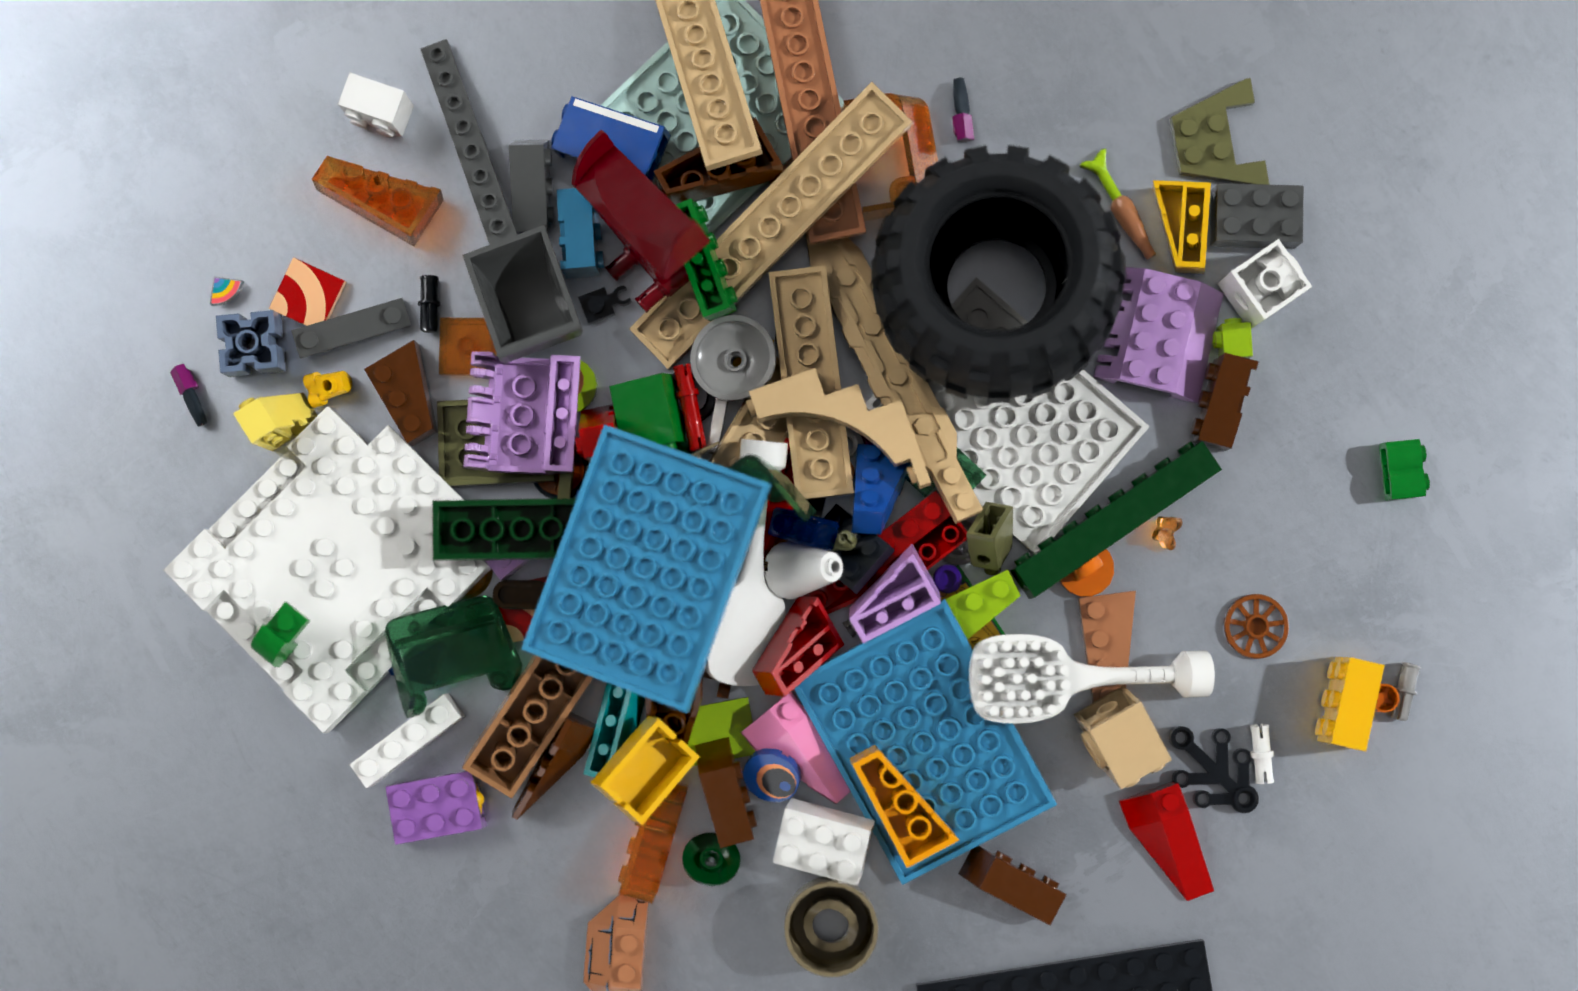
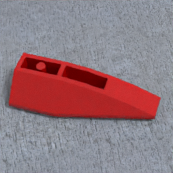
[803,490,968,614]

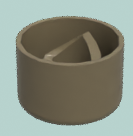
[784,877,878,977]

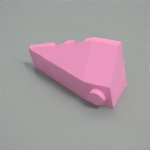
[741,692,851,804]

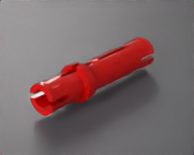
[673,363,707,452]

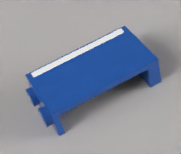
[551,96,671,182]

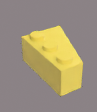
[233,393,318,451]

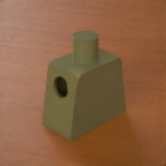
[966,502,1013,575]

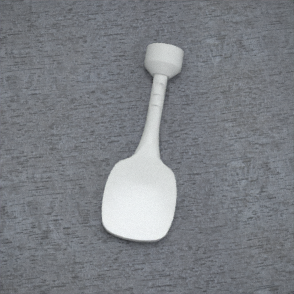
[705,439,788,686]
[969,634,1215,723]

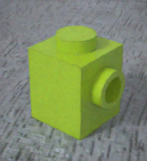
[1213,318,1253,359]

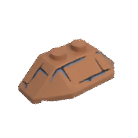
[583,894,649,991]

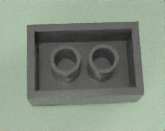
[1210,183,1304,249]

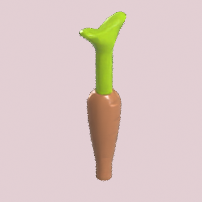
[1079,149,1156,260]

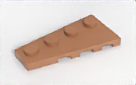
[1077,591,1136,703]

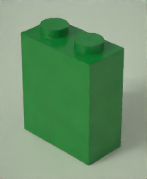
[609,373,686,449]

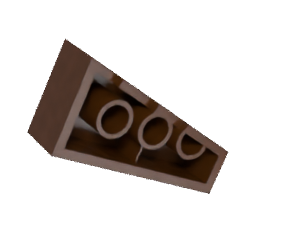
[654,117,784,205]

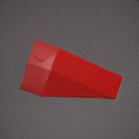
[1119,781,1214,901]

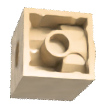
[1073,686,1172,789]

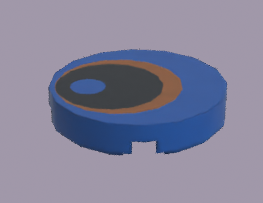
[743,748,801,802]

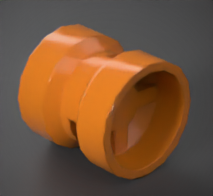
[1375,683,1399,713]

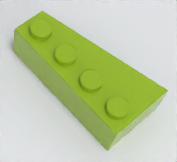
[946,569,1021,639]

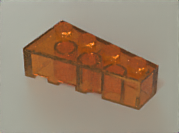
[618,782,689,904]

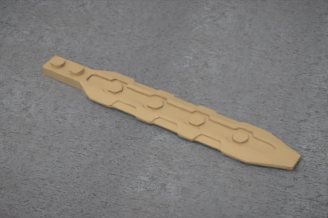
[806,232,983,524]

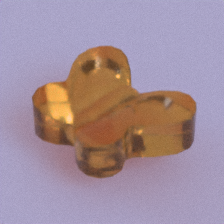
[1152,516,1183,550]

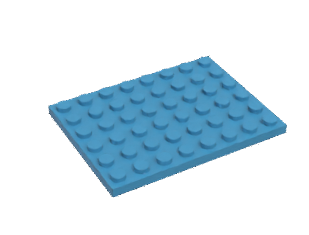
[521,424,772,712]
[794,598,1057,885]

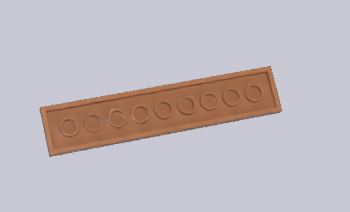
[759,0,866,245]

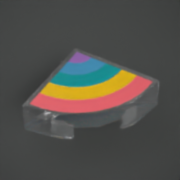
[210,277,244,306]

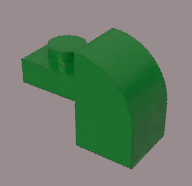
[251,602,311,668]

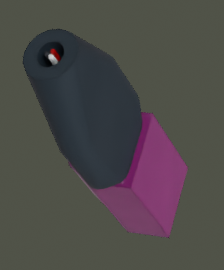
[952,78,975,142]
[170,364,208,427]

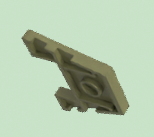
[1170,78,1270,185]

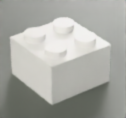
[338,72,414,138]

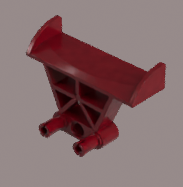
[571,130,710,313]

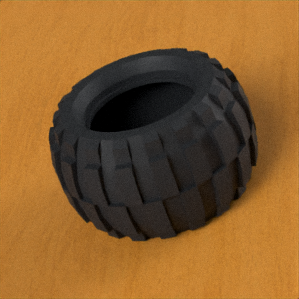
[872,145,1126,403]

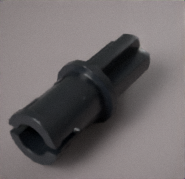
[417,275,440,333]

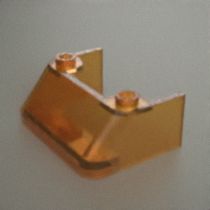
[843,93,938,221]

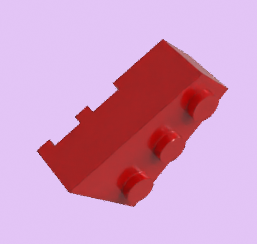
[575,404,618,463]
[752,596,845,697]

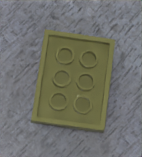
[437,400,556,487]

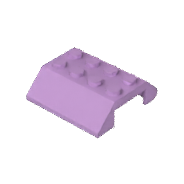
[1093,267,1224,404]
[463,351,581,475]

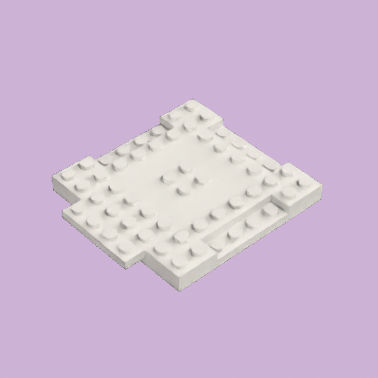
[164,406,491,733]

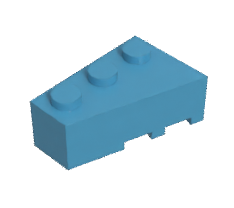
[557,188,605,279]

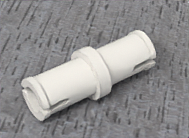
[1250,724,1274,784]

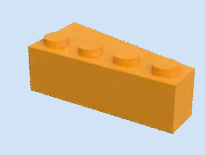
[849,745,959,868]

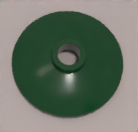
[682,833,740,886]

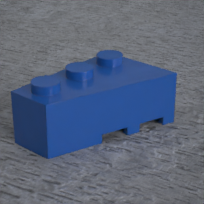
[852,444,911,535]

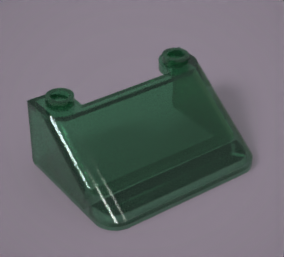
[385,595,522,719]

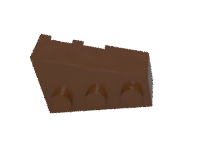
[364,340,438,446]
[1191,353,1259,451]
[695,737,757,848]
[958,846,1067,925]

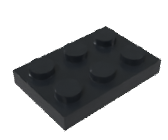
[801,503,895,595]

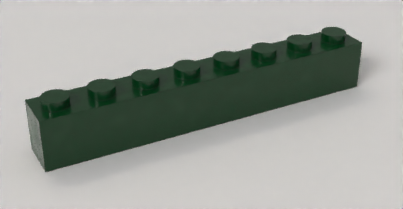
[1010,441,1222,599]

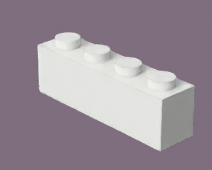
[349,693,466,788]

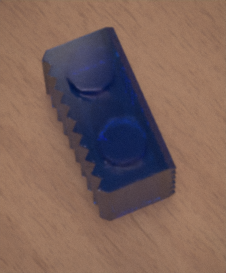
[768,507,839,551]

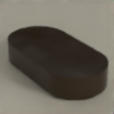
[492,580,545,610]

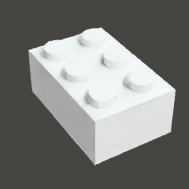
[773,798,875,886]

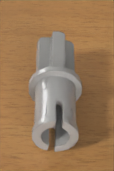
[1390,662,1421,721]

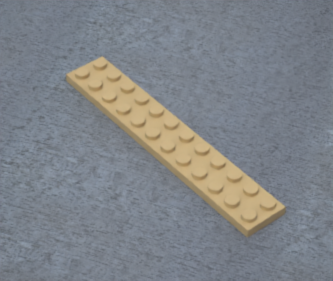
[629,82,914,370]

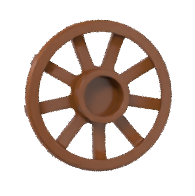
[1224,594,1289,659]

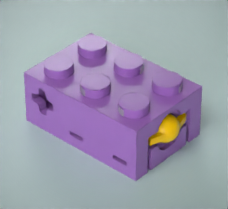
[385,771,487,845]

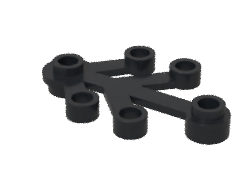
[1169,726,1259,813]

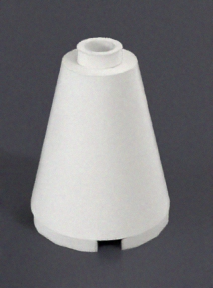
[765,541,843,599]

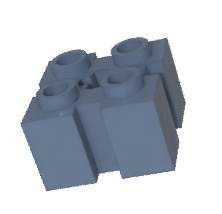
[216,310,286,377]

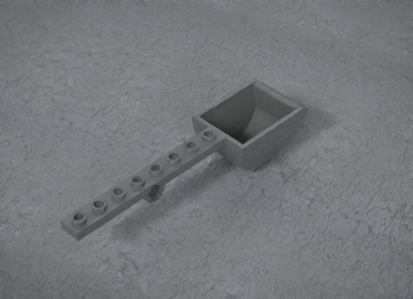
[420,39,583,363]

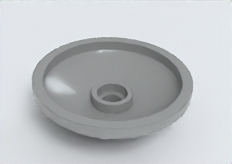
[690,315,776,401]

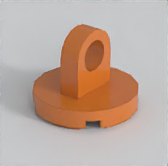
[1060,549,1114,597]

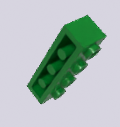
[676,199,738,321]

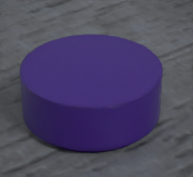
[933,564,962,594]

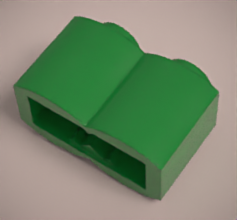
[1379,439,1430,500]

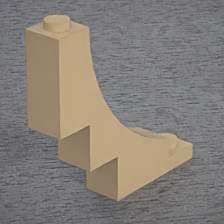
[746,368,931,489]

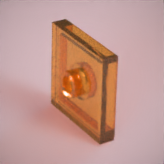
[439,318,497,376]

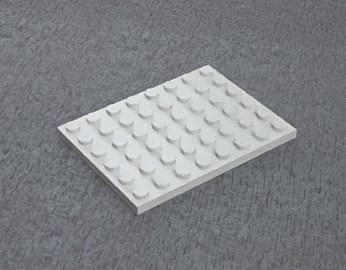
[865,277,1150,554]

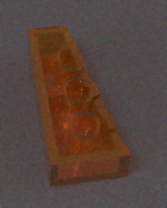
[312,156,444,246]

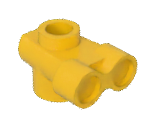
[303,371,353,408]

